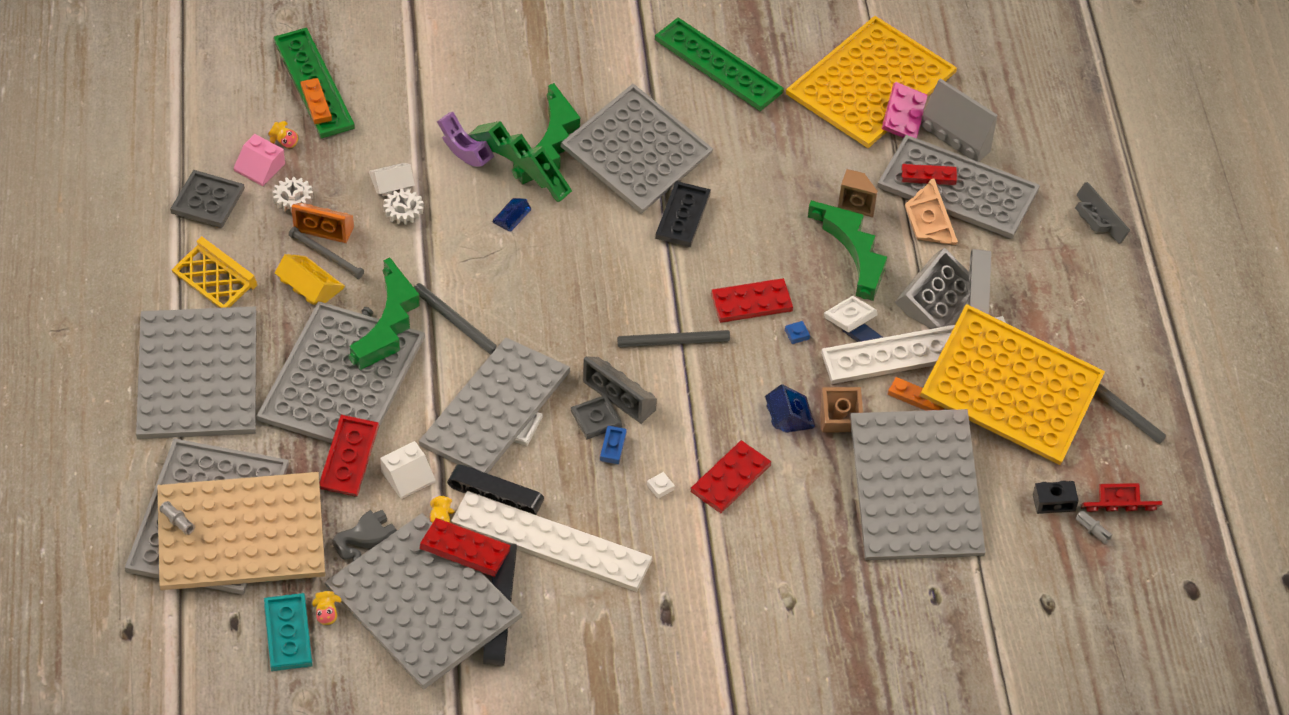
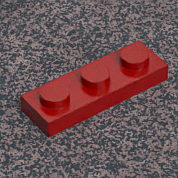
[901,164,957,185]

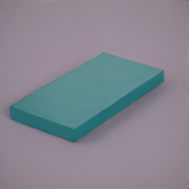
[264,593,313,671]

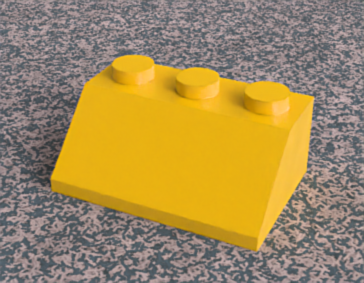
[275,254,345,305]

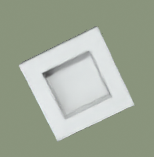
[647,472,675,499]

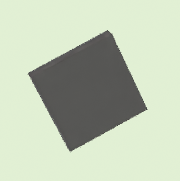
[571,395,622,440]

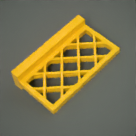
[172,236,258,308]

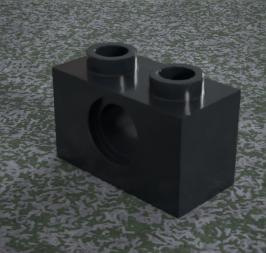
[1033,480,1079,514]

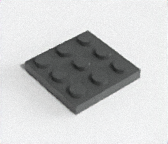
[170,169,245,228]

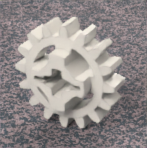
[273,177,313,213]
[383,189,424,225]

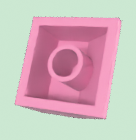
[234,134,285,186]

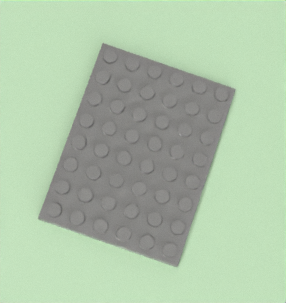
[257,301,425,443]
[136,306,256,439]
[850,409,986,560]
[125,439,289,595]
[325,513,522,690]

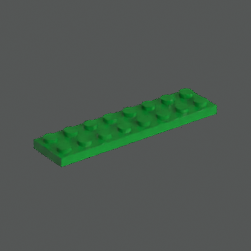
[655,17,784,111]
[273,27,355,139]

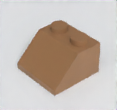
[838,169,878,217]
[820,387,863,432]

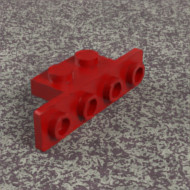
[1081,483,1163,512]

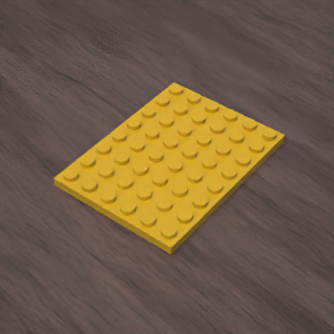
[786,16,957,148]
[919,304,1105,465]

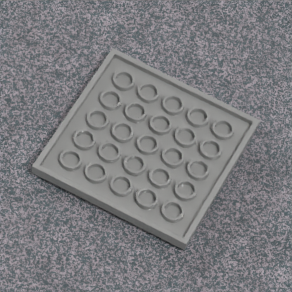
[561,83,713,214]

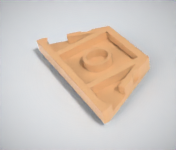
[904,179,958,245]

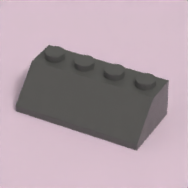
[583,356,657,424]

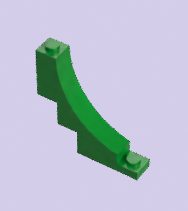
[512,83,581,185]
[468,121,572,202]
[808,200,887,301]
[348,257,420,370]

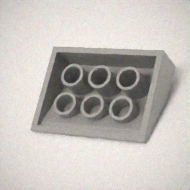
[921,78,998,162]
[895,248,969,329]

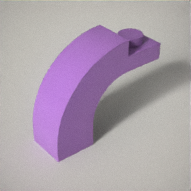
[437,112,495,167]

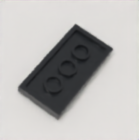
[655,181,711,248]

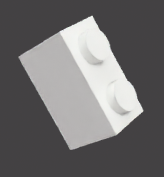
[369,163,415,196]
[380,441,436,499]

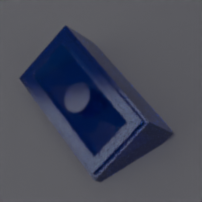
[492,198,531,232]

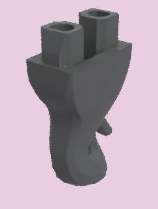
[333,510,397,561]

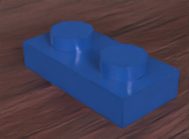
[600,426,627,465]

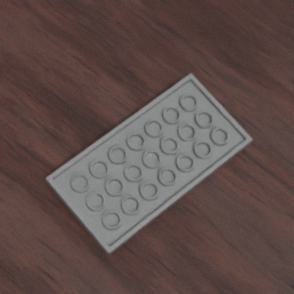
[877,135,1040,239]
[419,337,570,474]

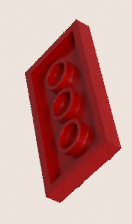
[711,278,793,323]
[319,415,380,497]
[690,440,771,514]
[419,518,511,577]

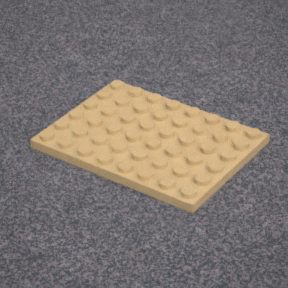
[157,472,325,590]

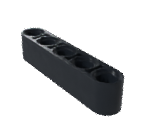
[447,464,544,515]

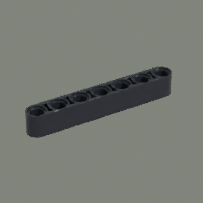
[483,543,517,666]

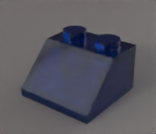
[765,384,816,433]

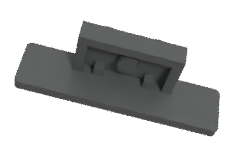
[1075,182,1130,243]

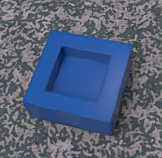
[785,321,810,344]

